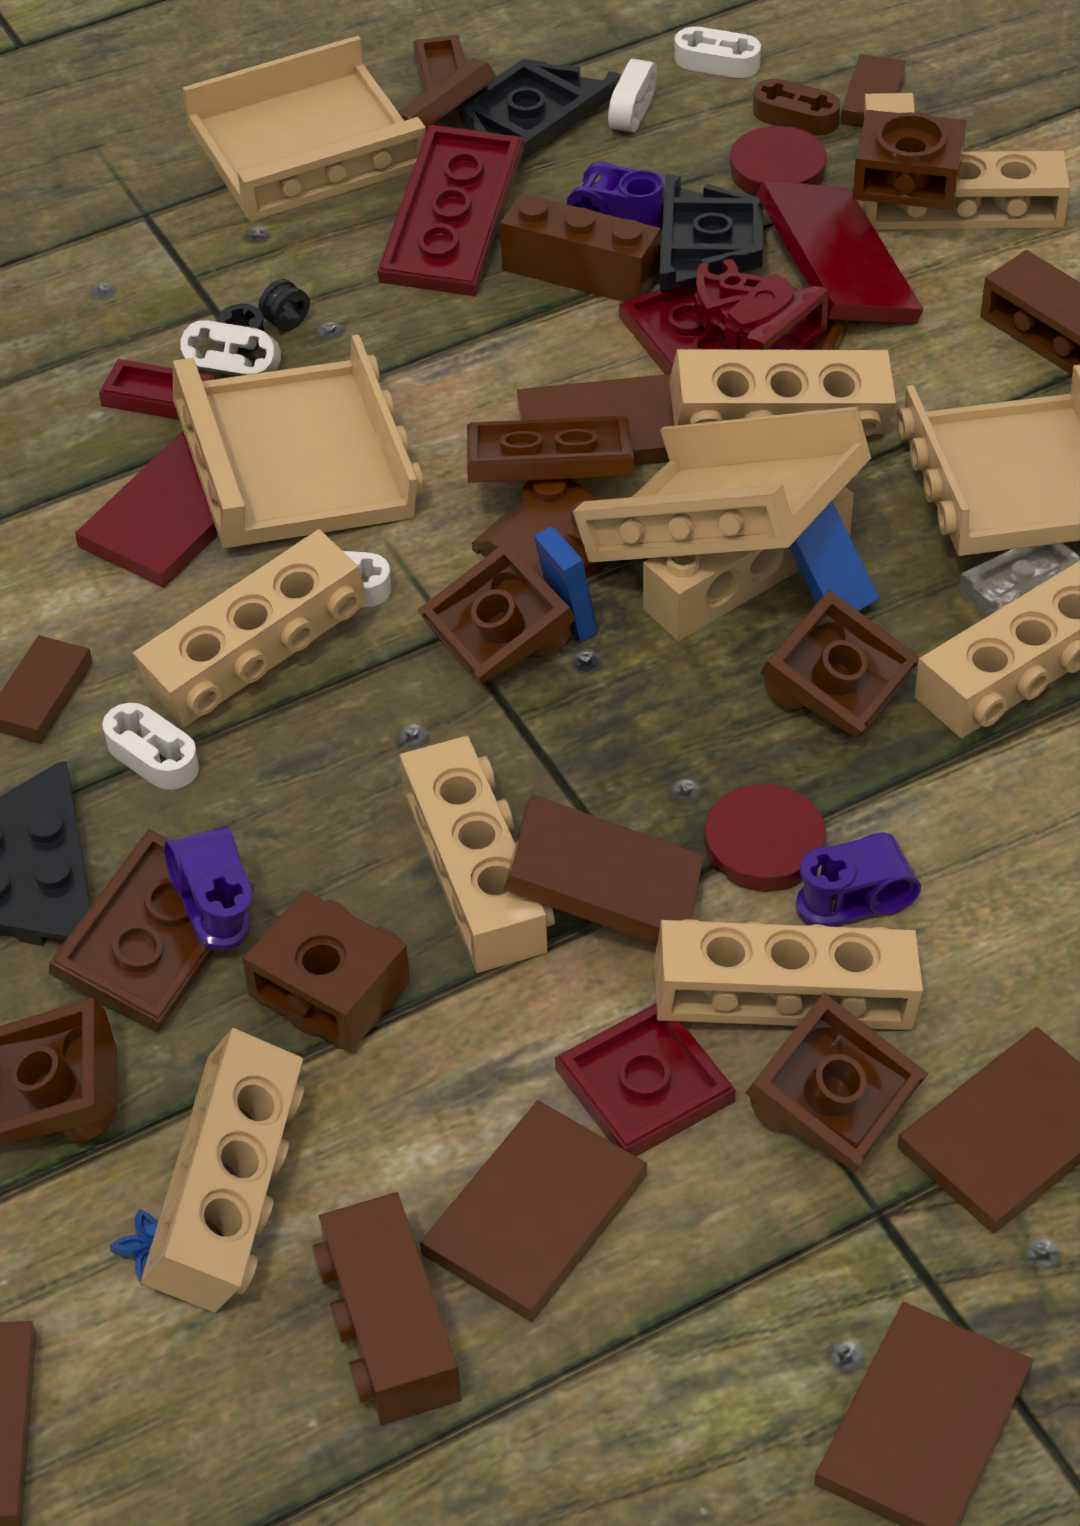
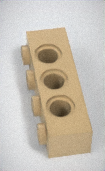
[863,151,1070,230]
[669,349,896,437]
[643,487,854,642]
[133,529,369,728]
[914,561,1080,739]
[399,735,555,973]
[655,919,923,1030]
[140,1028,304,1313]

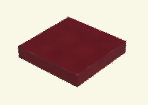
[555,1004,736,1156]

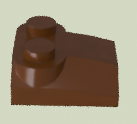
[472,479,612,580]
[418,541,576,684]
[760,590,920,738]
[746,993,929,1172]
[0,997,118,1144]

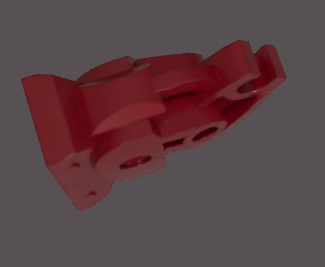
[694,259,829,350]

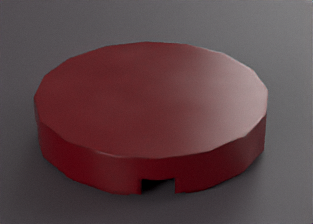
[730,125,827,196]
[704,784,827,891]

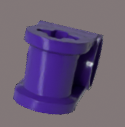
[567,162,664,231]
[164,826,253,951]
[795,832,921,927]

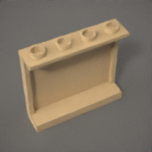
[182,36,426,222]
[173,334,423,549]
[897,365,1080,556]
[573,407,871,562]

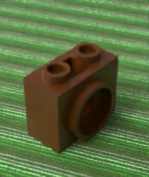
[853,110,967,210]
[242,890,410,1053]

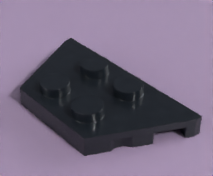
[459,59,622,162]
[660,175,763,291]
[0,761,91,946]

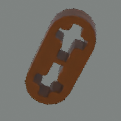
[753,79,841,136]

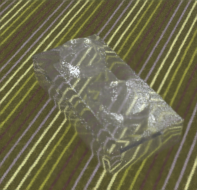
[960,543,1080,615]

